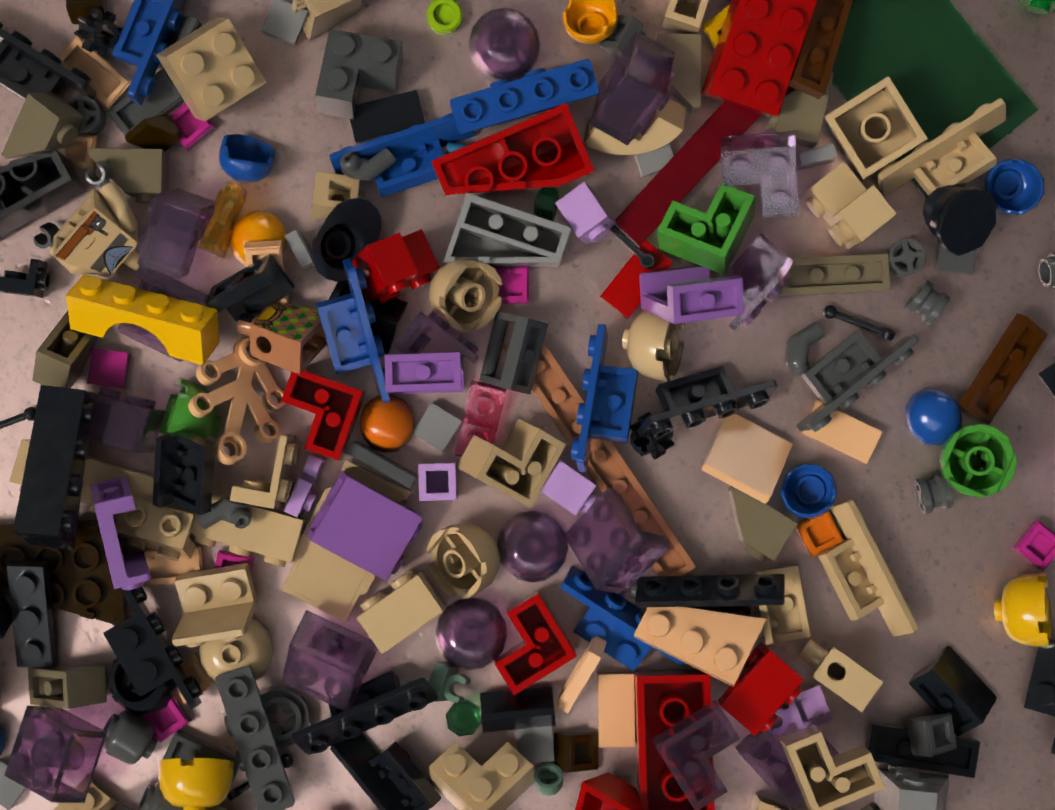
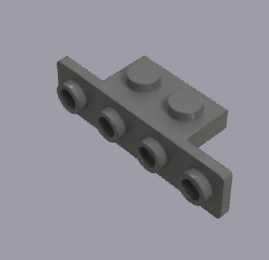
[796,330,919,432]
[215,665,295,810]

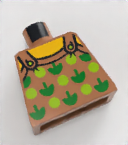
[237,302,327,374]

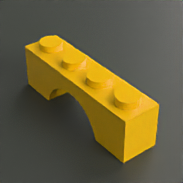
[66,274,219,365]

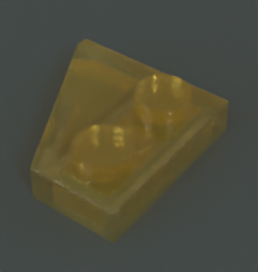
[198,182,247,259]

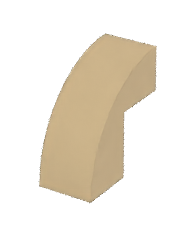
[583,94,686,155]

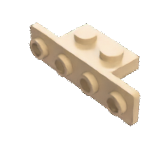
[878,98,1006,196]
[818,500,918,637]

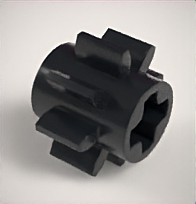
[74,7,122,56]
[630,412,675,460]

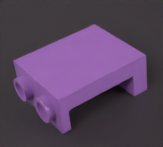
[639,265,744,324]
[384,352,464,394]
[305,471,423,581]
[89,476,151,590]

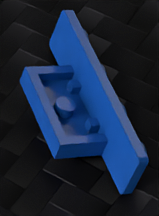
[112,0,185,106]
[450,59,599,135]
[329,113,475,197]
[316,258,390,403]
[571,324,638,472]
[560,566,685,671]

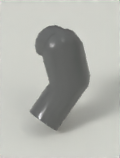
[340,148,396,181]
[785,322,825,375]
[196,497,252,529]

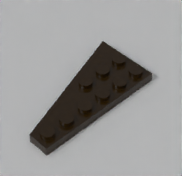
[0,519,127,626]

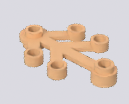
[188,336,285,465]

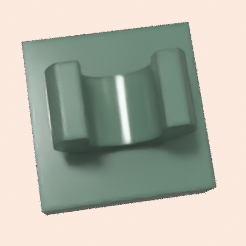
[429,661,471,703]

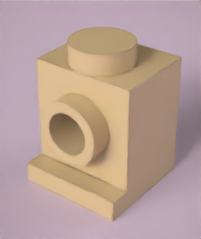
[310,171,365,220]

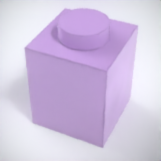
[555,182,616,244]
[541,460,597,516]
[418,462,458,501]

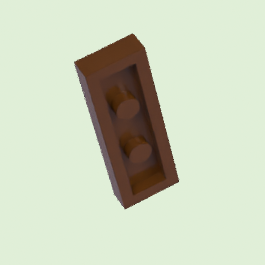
[788,0,853,99]
[959,313,1048,425]

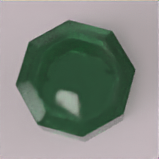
[533,187,559,222]
[446,699,481,737]

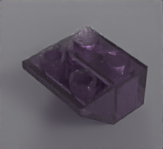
[282,610,378,711]

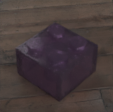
[590,31,676,145]
[4,705,107,803]

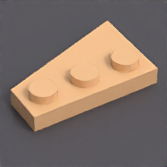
[634,607,766,687]

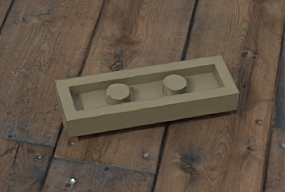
[778,254,890,296]

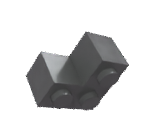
[315,29,403,120]

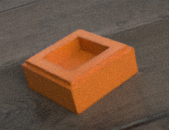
[795,511,844,558]

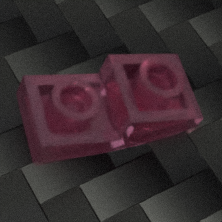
[454,380,507,457]

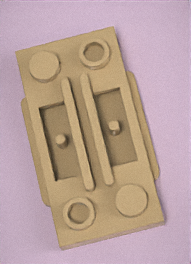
[281,460,412,623]

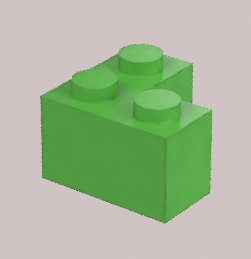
[657,183,755,276]

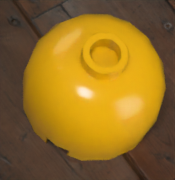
[994,573,1051,647]
[158,758,234,810]

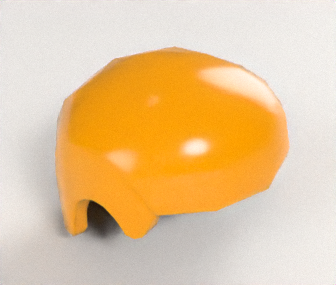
[563,0,618,44]
[230,210,287,266]

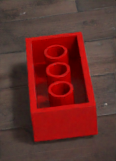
[701,0,817,117]
[634,669,715,810]

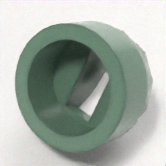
[534,763,563,796]

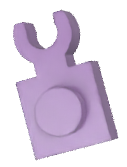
[284,454,326,517]
[771,684,833,735]

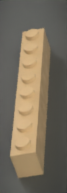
[9,439,308,567]

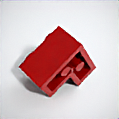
[351,229,440,304]
[281,370,366,461]
[495,590,577,695]
[717,642,804,736]

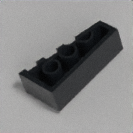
[0,149,85,238]
[13,385,96,550]

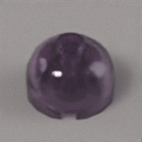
[468,7,540,81]
[496,510,569,583]
[435,597,507,670]

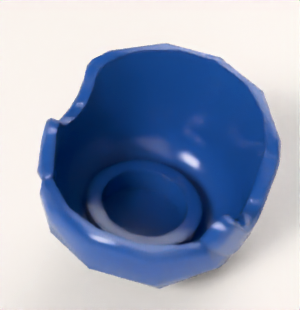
[219,134,274,183]
[984,158,1044,215]
[904,388,962,446]
[780,463,837,519]

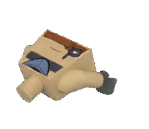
[34,161,148,277]

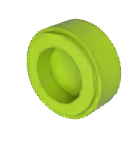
[426,0,463,35]

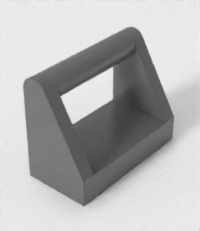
[479,311,548,394]

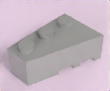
[443,193,571,267]
[873,764,949,810]

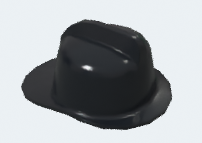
[311,198,381,282]

